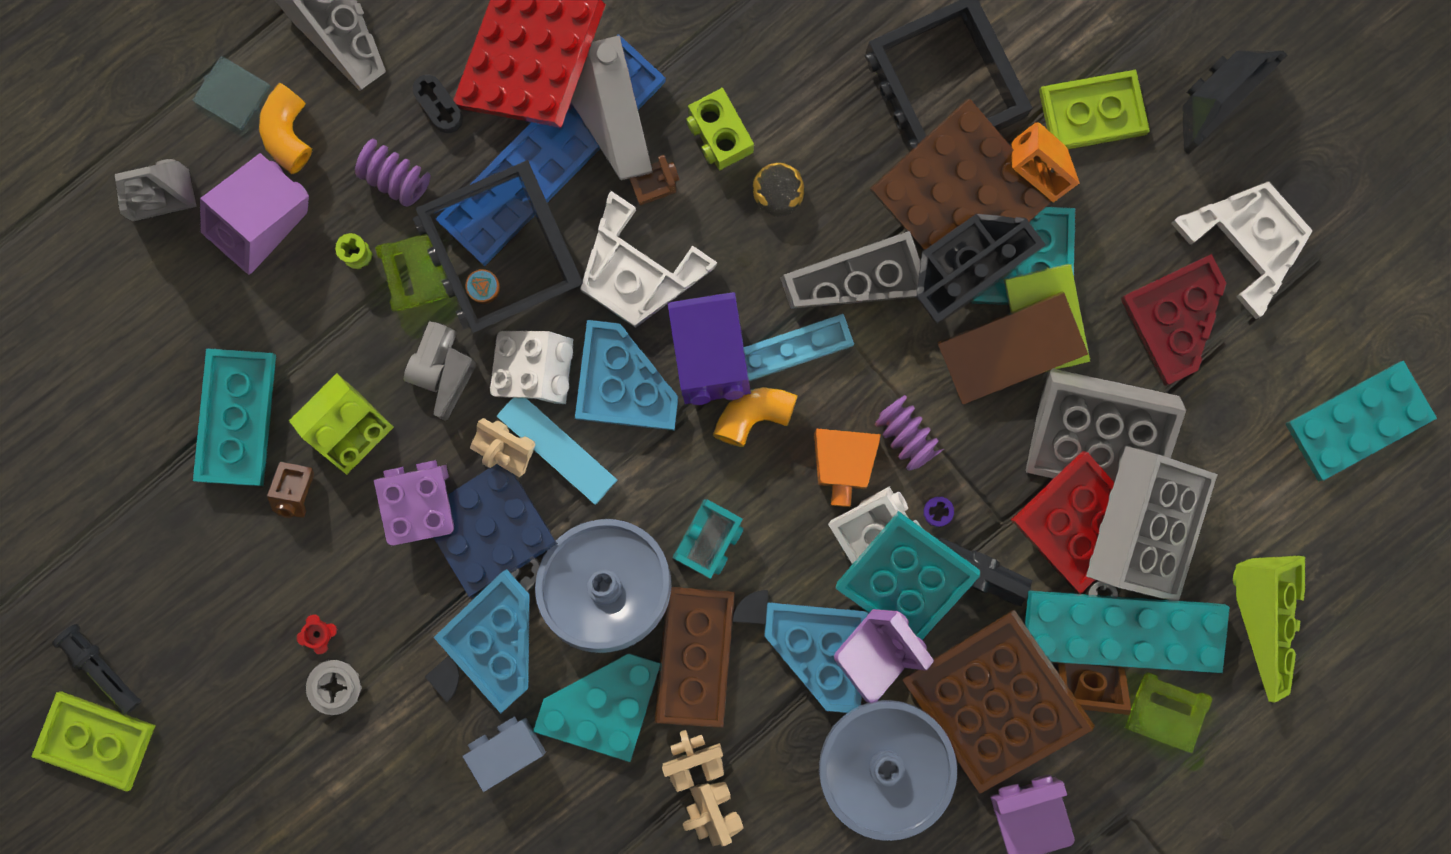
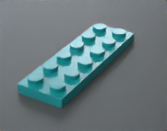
[1025,591,1230,673]

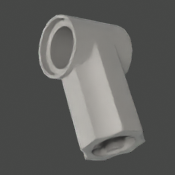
[404,321,457,392]

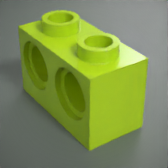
[686,88,754,171]

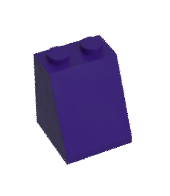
[668,292,751,405]

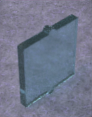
[192,56,271,130]

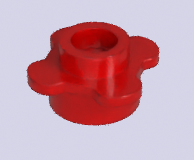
[297,615,337,654]

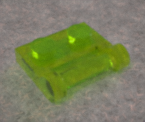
[375,235,448,311]
[1125,672,1212,753]

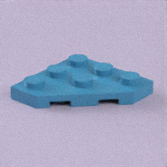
[575,320,678,431]
[434,570,529,713]
[764,603,868,713]

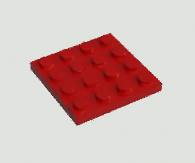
[454,0,606,127]

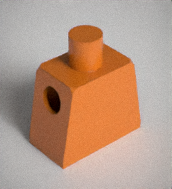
[1012,123,1079,203]
[814,429,880,507]

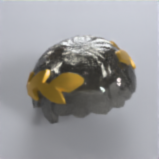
[753,163,804,217]

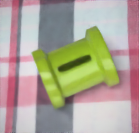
[335,233,372,269]

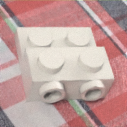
[829,486,922,564]

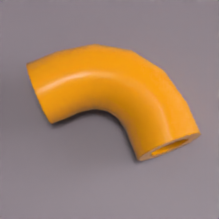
[259,83,312,174]
[713,387,798,447]

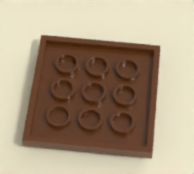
[869,99,1051,251]
[903,610,1095,793]

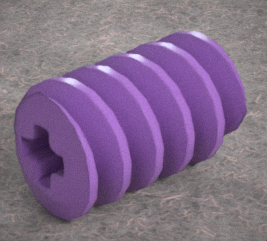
[355,139,431,207]
[875,395,945,471]

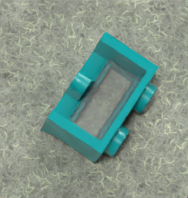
[672,499,744,579]

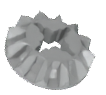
[306,660,362,715]

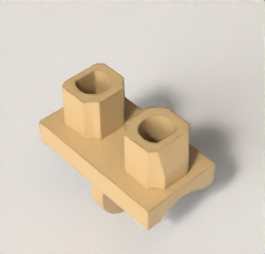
[470,418,536,477]
[662,730,724,792]
[683,782,744,846]

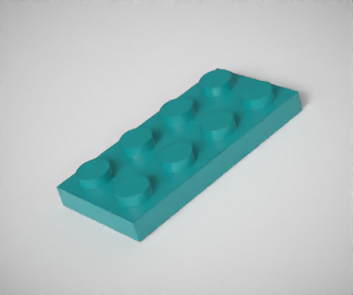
[193,349,276,487]
[1285,361,1437,482]

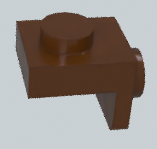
[629,155,680,206]

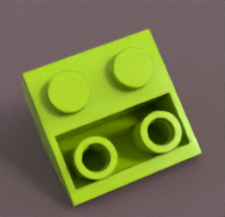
[289,373,394,475]

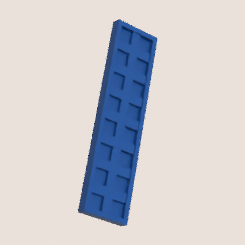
[436,34,666,267]

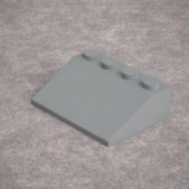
[1026,369,1186,483]
[1086,446,1218,601]

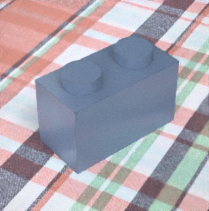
[463,716,546,792]

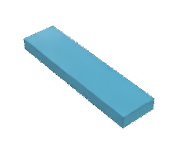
[744,314,854,381]
[497,398,618,505]

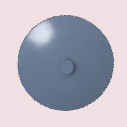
[535,519,671,653]
[819,700,957,841]

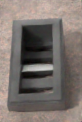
[434,347,476,421]

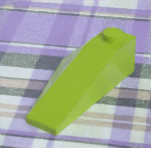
[1233,556,1305,702]

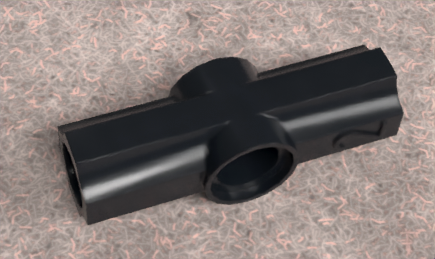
[938,538,1033,606]

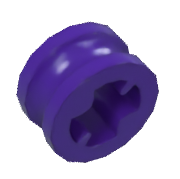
[924,497,954,527]

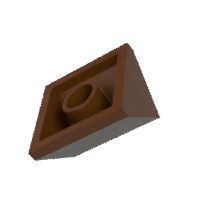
[1054,662,1132,715]

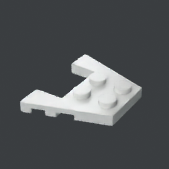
[1171,182,1312,319]
[580,191,717,328]

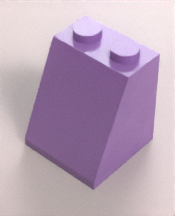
[200,153,309,275]

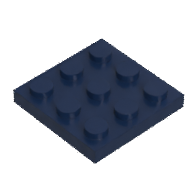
[433,464,558,598]

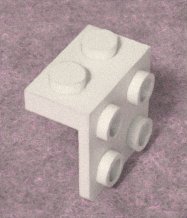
[490,331,574,404]

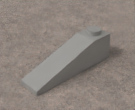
[275,0,386,91]
[571,36,653,180]
[115,159,197,221]

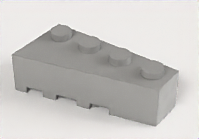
[780,231,920,309]

